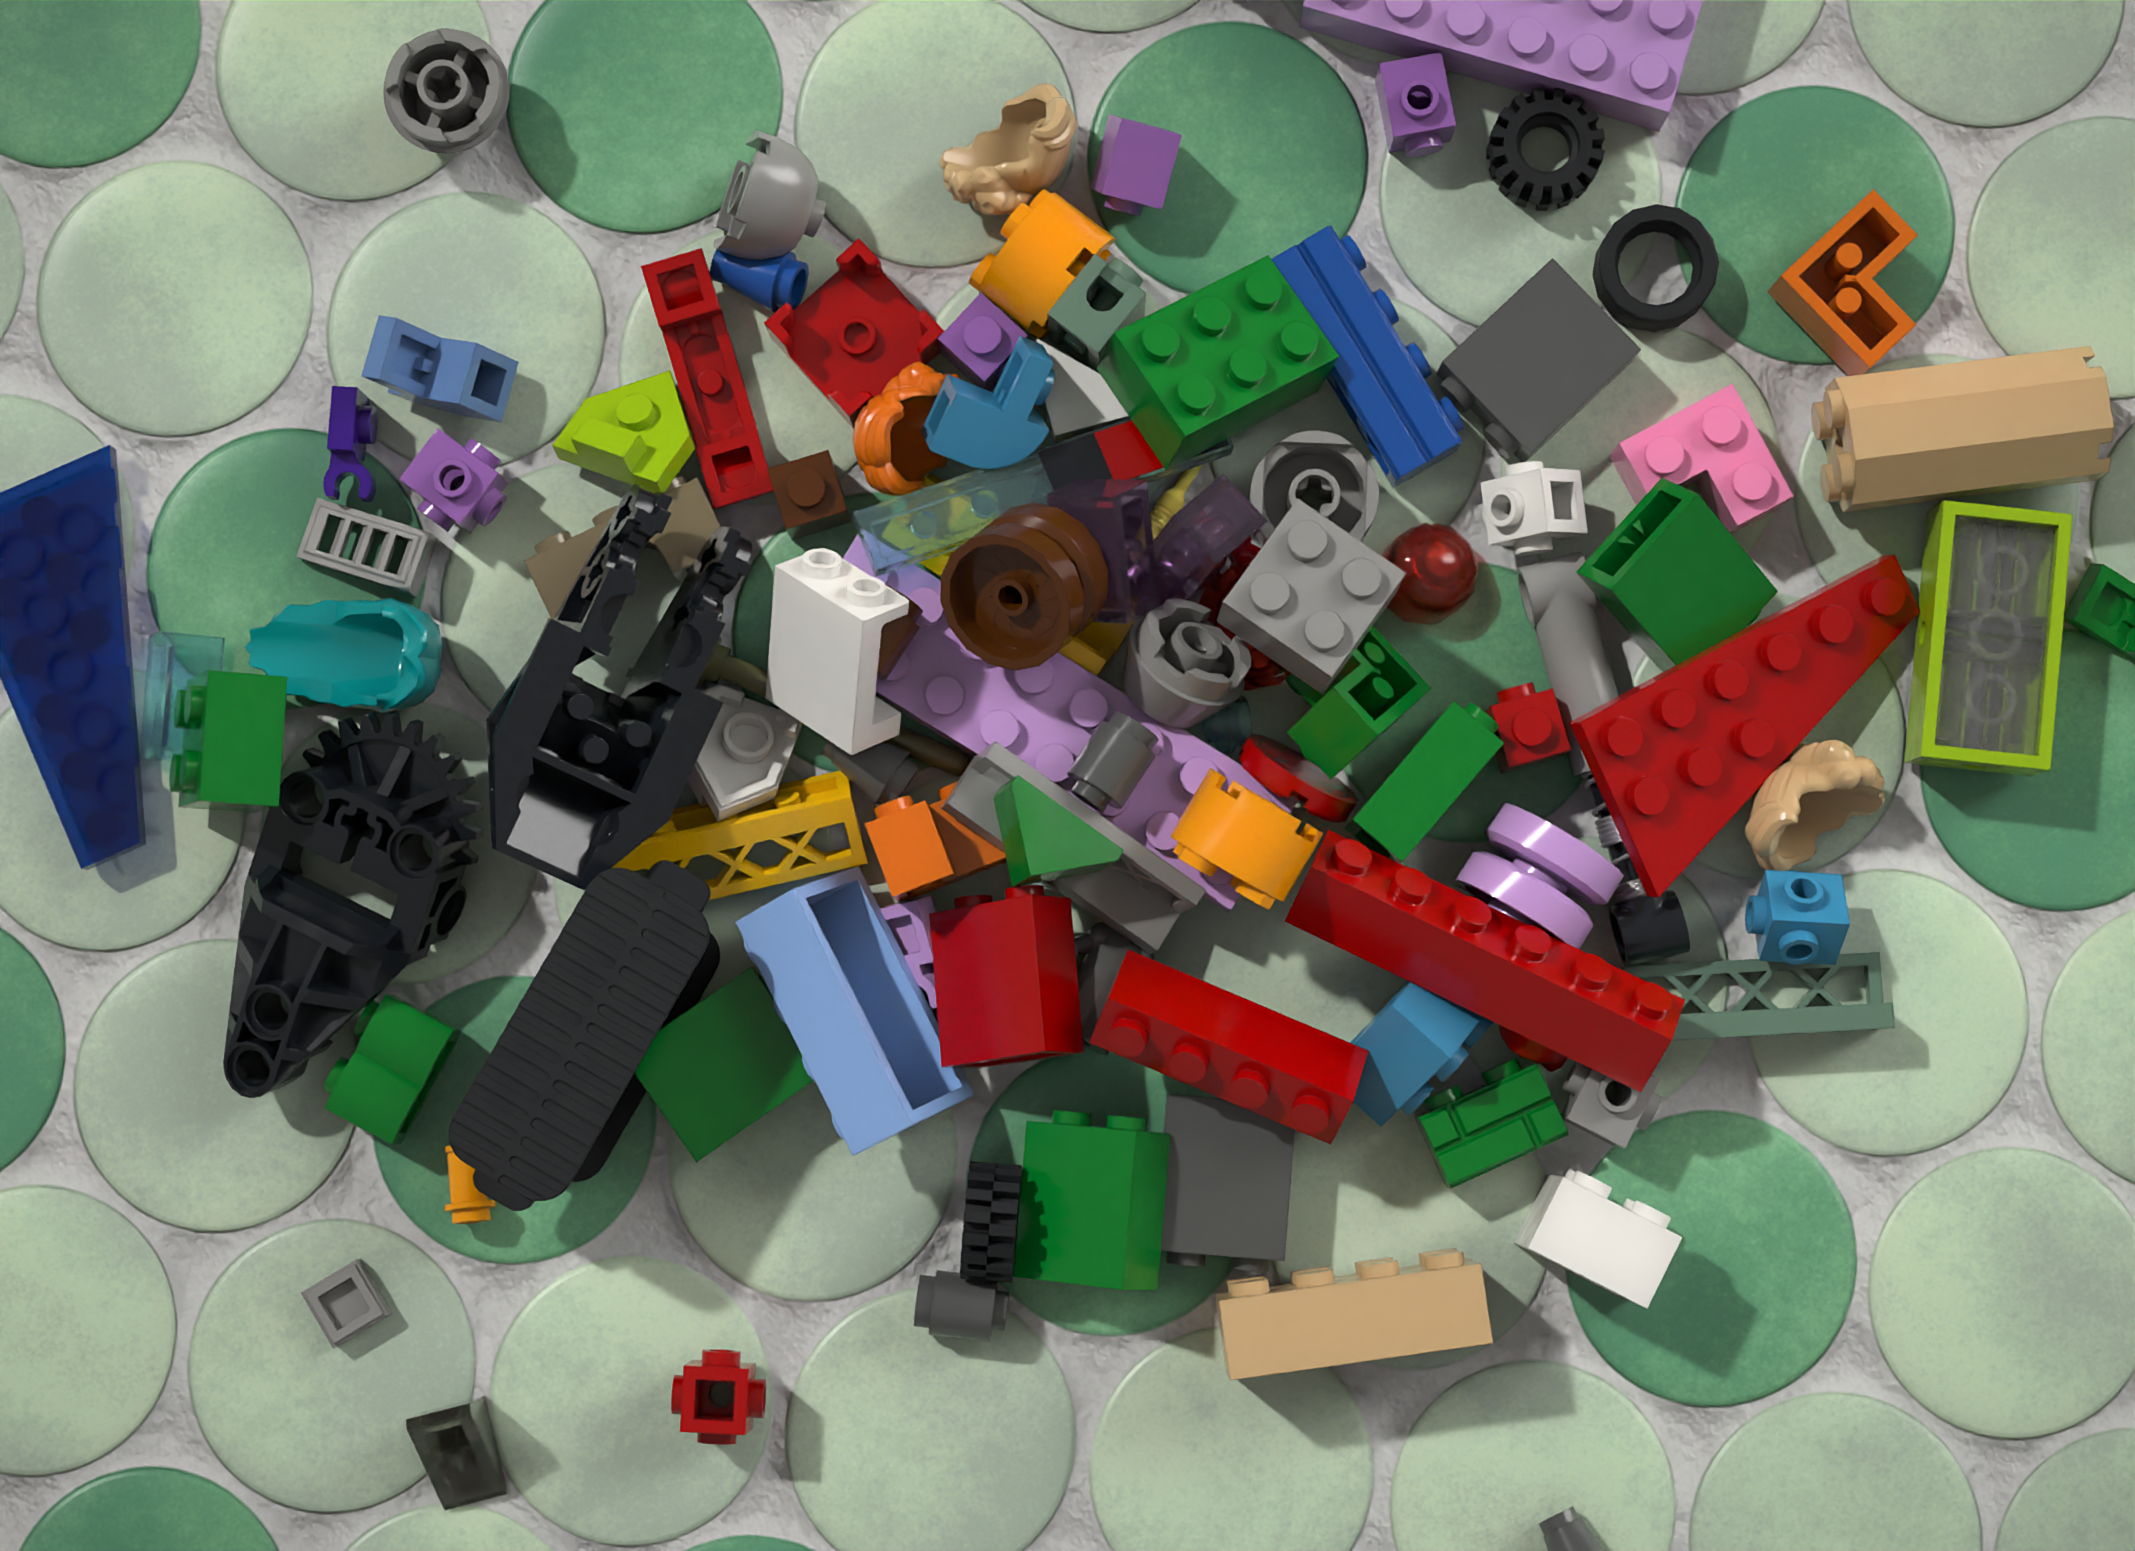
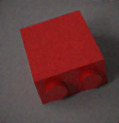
[929,885,1084,1069]

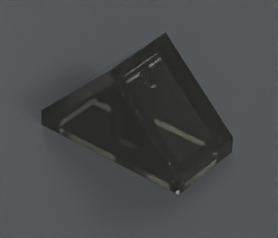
[406,1396,507,1510]

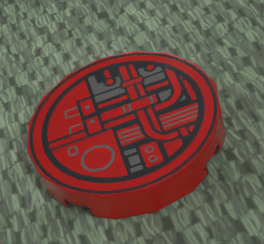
[1238,734,1359,823]

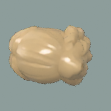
[939,83,1078,216]
[1745,740,1885,871]

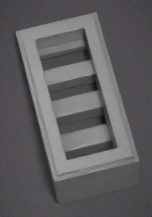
[296,498,438,598]

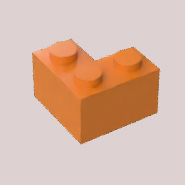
[1767,189,1918,376]
[865,781,1007,903]

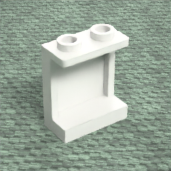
[765,548,909,755]

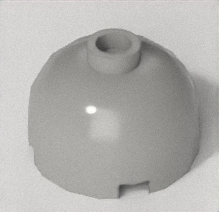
[714,129,826,260]

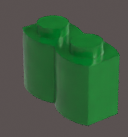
[323,994,461,1145]

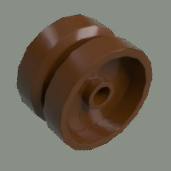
[940,503,1109,670]

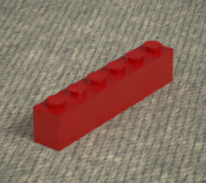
[1285,829,1685,1092]

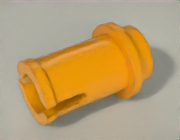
[444,1145,496,1224]

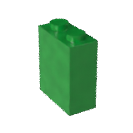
[1576,478,1778,671]
[1344,701,1504,864]
[635,966,814,1163]
[1013,1110,1170,1290]

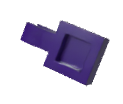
[323,386,378,502]

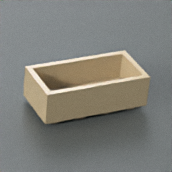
[1215,1248,1493,1380]

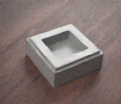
[301,1258,393,1348]

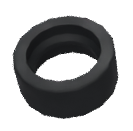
[1592,204,1719,332]

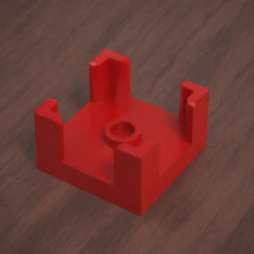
[764,238,944,429]

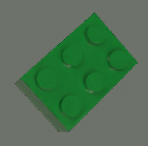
[1096,255,1339,471]

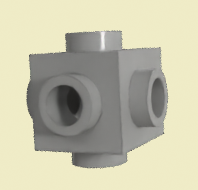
[1561,1061,1662,1149]

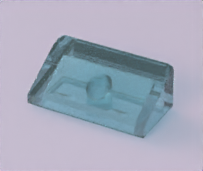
[140,631,225,762]

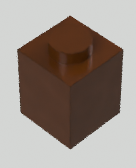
[767,450,852,540]

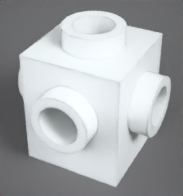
[1480,461,1588,556]

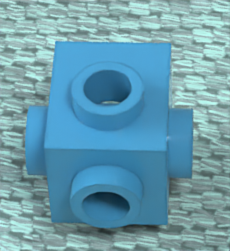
[1745,870,1850,965]

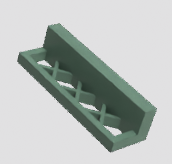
[1621,952,1895,1041]

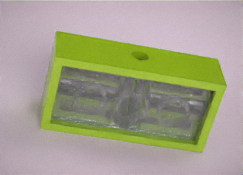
[1904,500,2073,777]

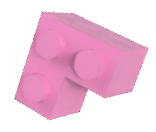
[1609,384,1794,534]

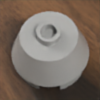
[383,28,510,153]
[1123,598,1251,728]

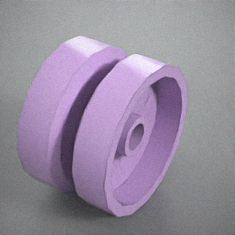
[1454,802,1624,949]

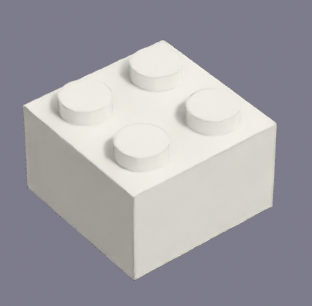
[1514,1169,1682,1309]

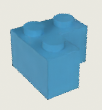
[1350,980,1494,1127]

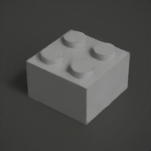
[1217,499,1406,695]

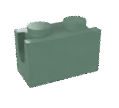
[1047,254,1146,374]

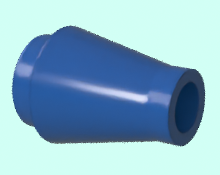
[710,250,809,313]

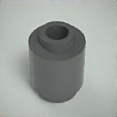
[1067,711,1159,813]
[914,1270,1009,1342]

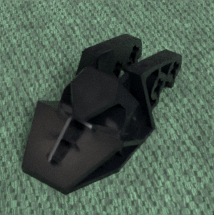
[486,484,752,890]

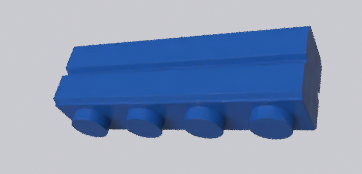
[1271,226,1465,488]

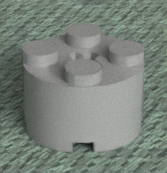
[1247,430,1379,547]

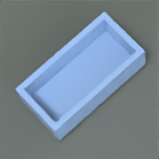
[735,866,974,1156]

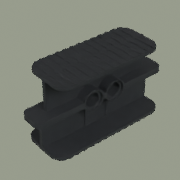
[449,860,720,1211]

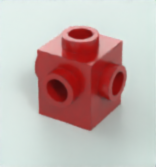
[671,1349,766,1445]

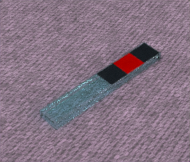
[852,418,1234,577]

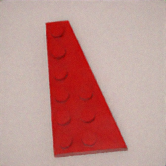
[1569,554,1920,898]

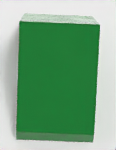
[993,775,1124,887]

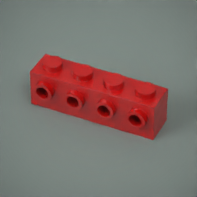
[1089,949,1369,1145]

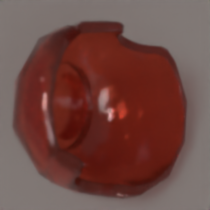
[1382,522,1479,625]

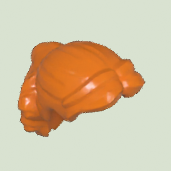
[852,362,962,496]

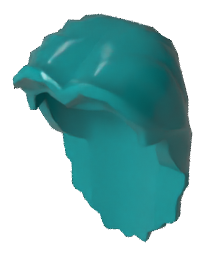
[245,598,443,713]

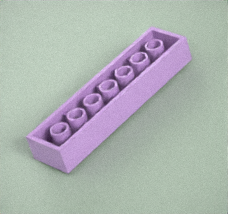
[842,531,1298,913]

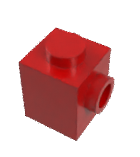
[1485,682,1571,774]

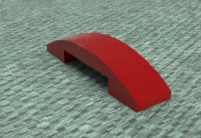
[641,248,774,510]

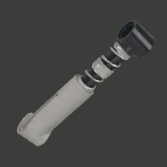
[1517,552,1690,968]

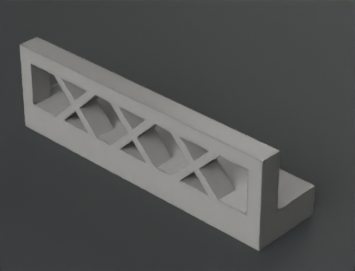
[941,741,1206,954]

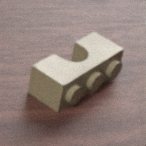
[524,476,722,619]

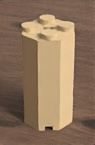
[1811,346,2114,512]

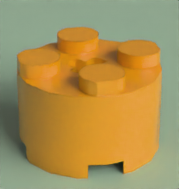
[969,189,1116,340]
[1170,768,1324,910]

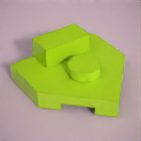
[552,370,695,493]

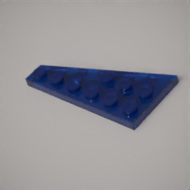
[0,445,146,870]

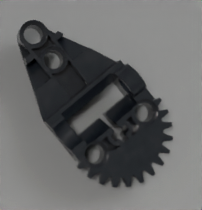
[223,712,484,1098]

